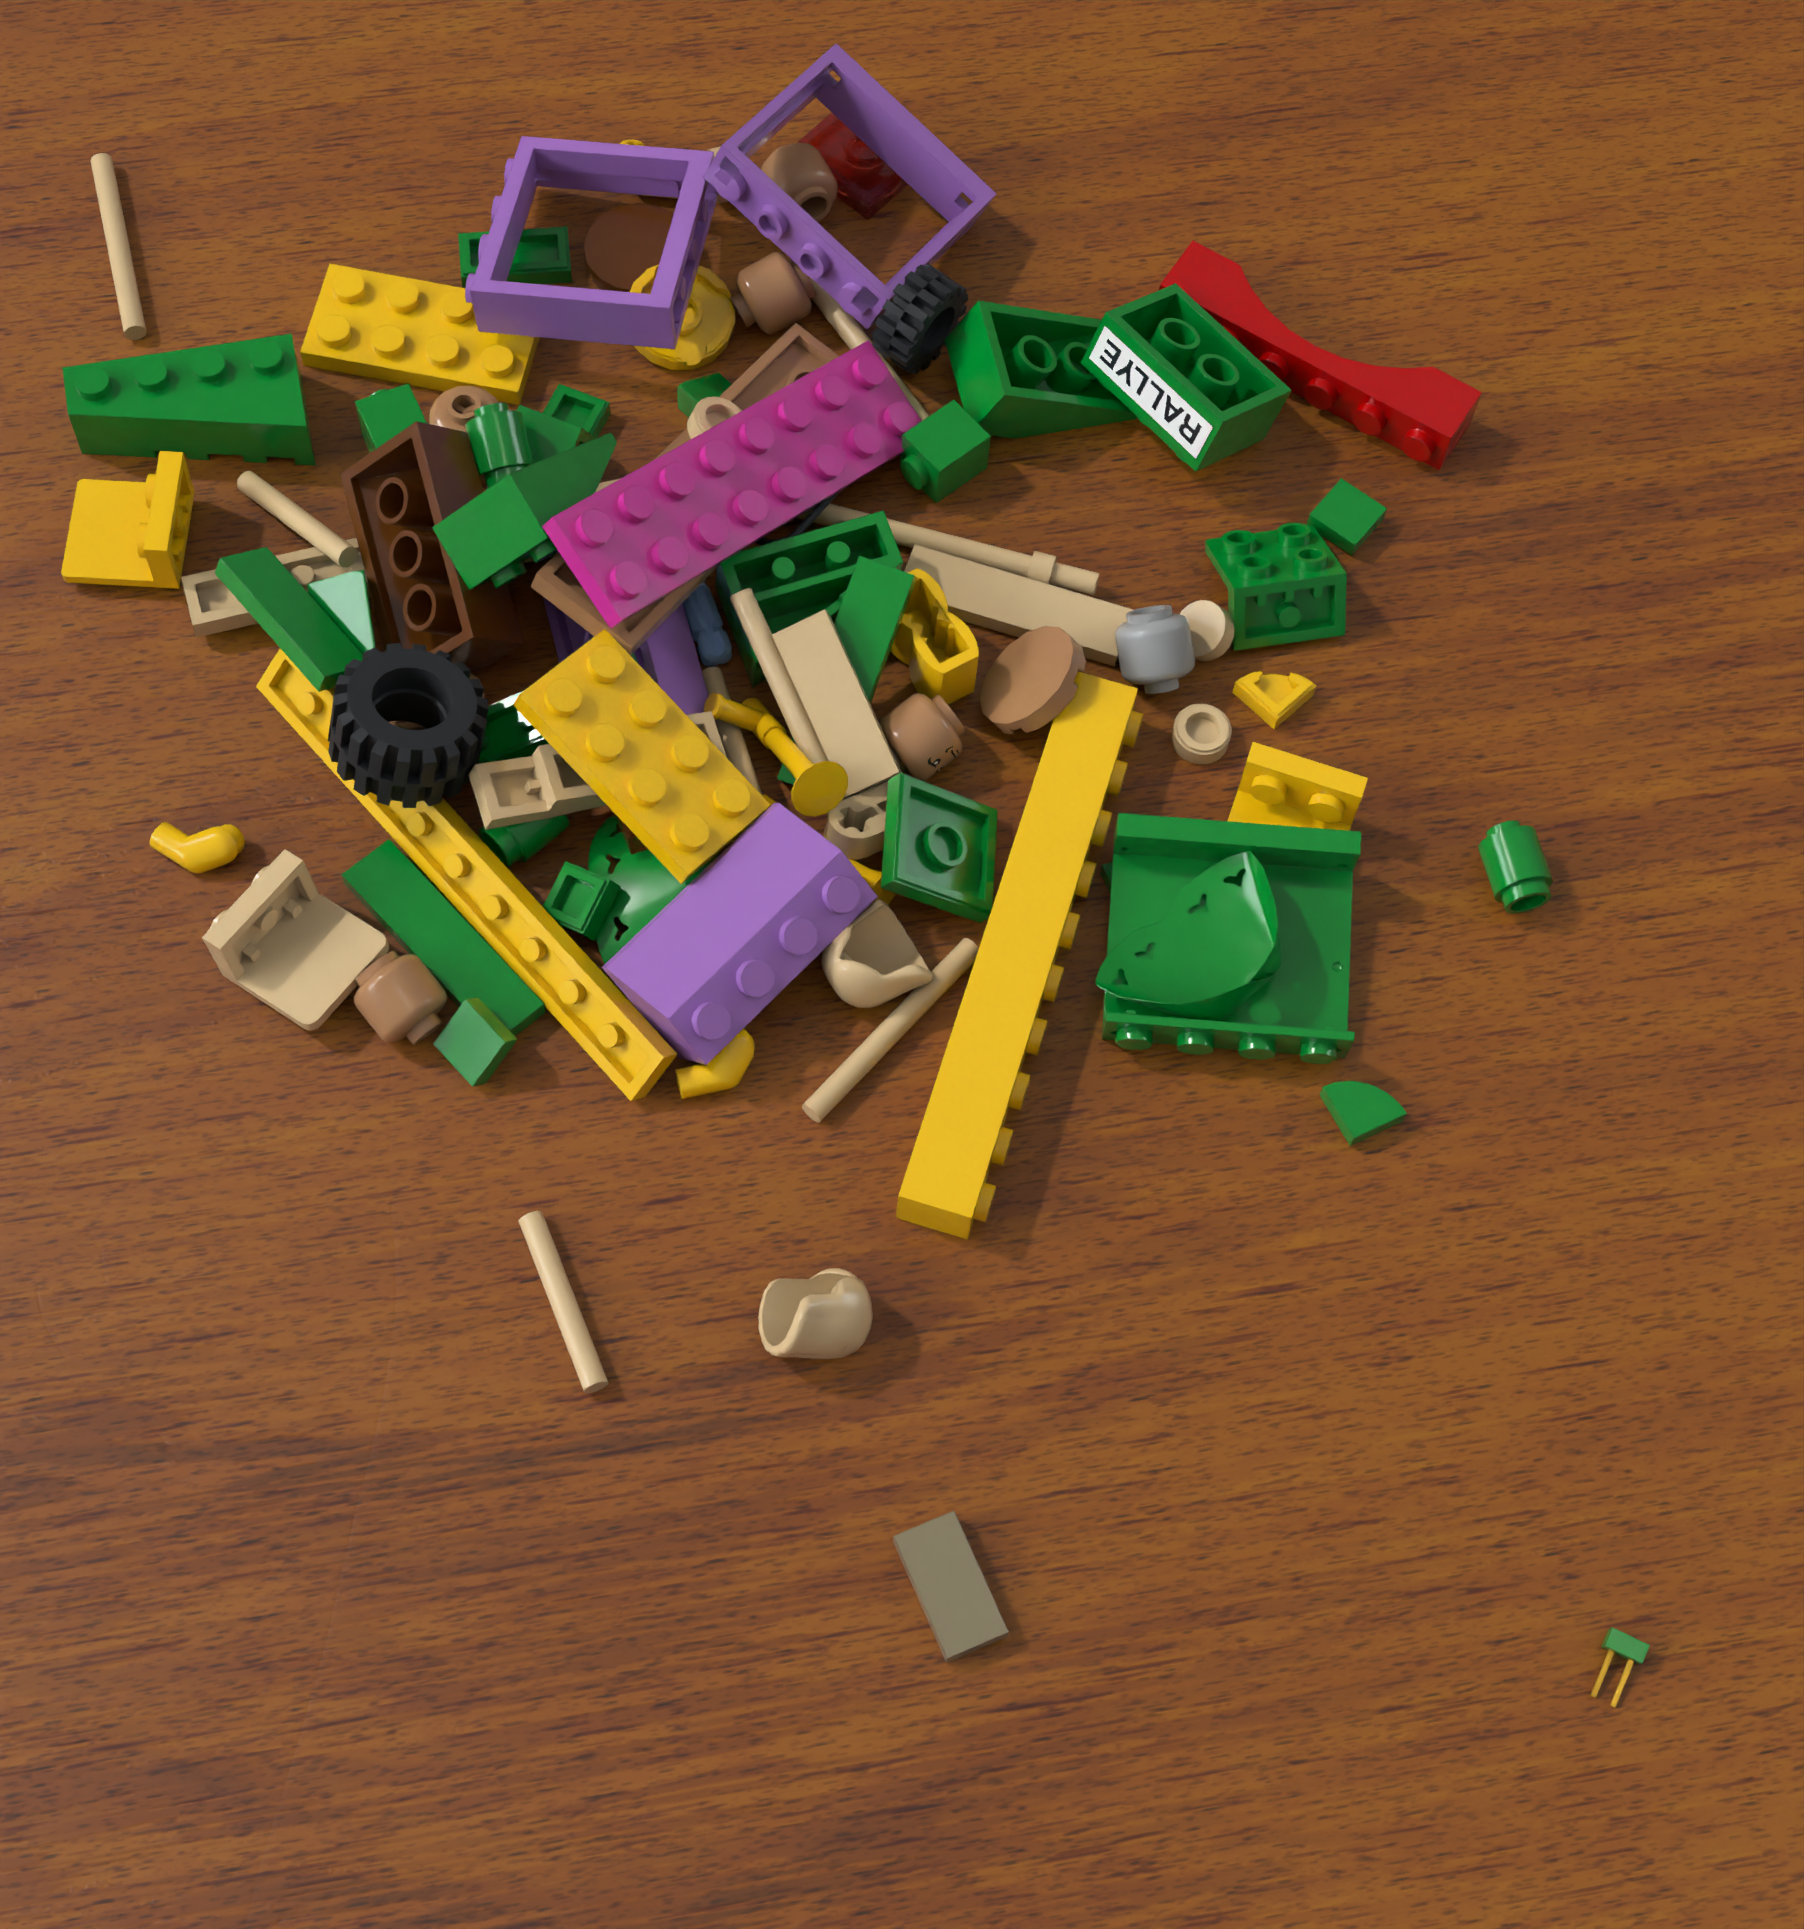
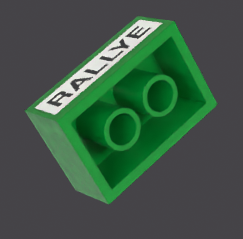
[1081,283,1292,472]

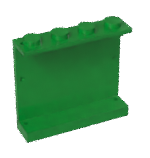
[1101,813,1361,1064]

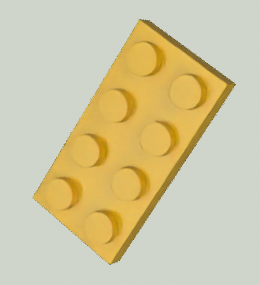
[300,264,540,405]
[513,629,771,884]

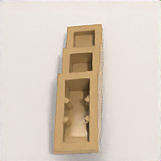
[468,711,727,830]

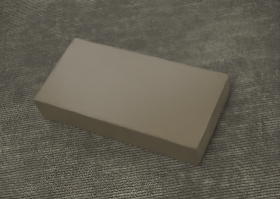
[893,1511,1009,1663]

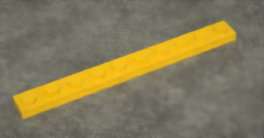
[256,648,677,1101]

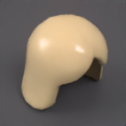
[821,899,933,1008]
[758,1268,873,1359]

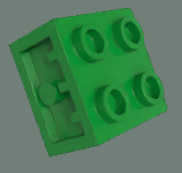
[1205,523,1347,651]

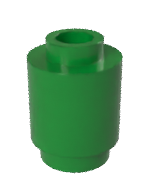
[465,403,534,490]
[479,814,569,867]
[1478,820,1553,914]

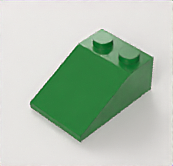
[945,300,1137,439]
[432,433,617,590]

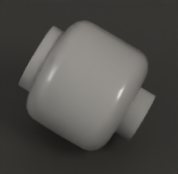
[1115,605,1195,694]

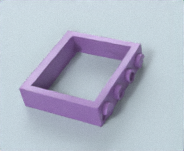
[703,43,996,329]
[465,136,719,349]

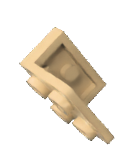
[202,849,389,1030]

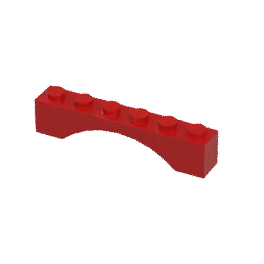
[1159,240,1482,471]

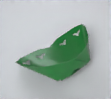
[588,815,721,964]
[1096,851,1282,1021]

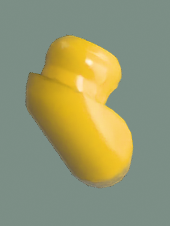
[149,822,245,873]
[675,1028,755,1099]

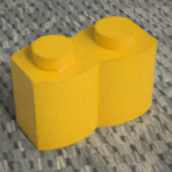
[890,568,979,705]

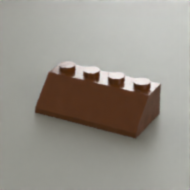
[340,421,524,671]

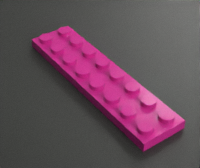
[542,340,922,629]

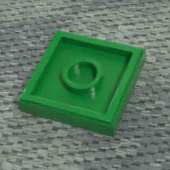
[881,773,998,923]

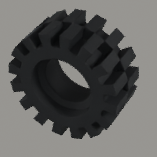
[872,264,968,374]

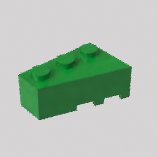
[715,510,903,688]

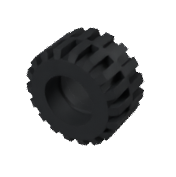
[328,643,489,808]

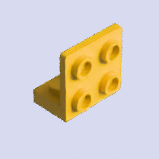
[61,451,195,589]
[1228,742,1368,831]

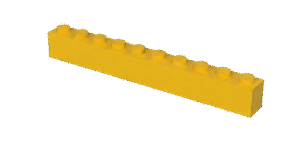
[896,671,1143,1240]

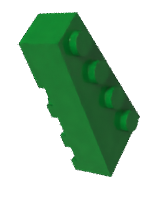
[62,333,316,466]

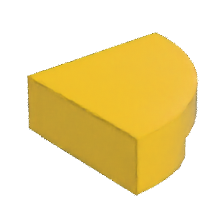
[1232,671,1317,729]

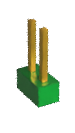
[1590,1627,1650,1708]

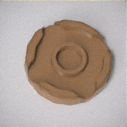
[980,626,1086,734]

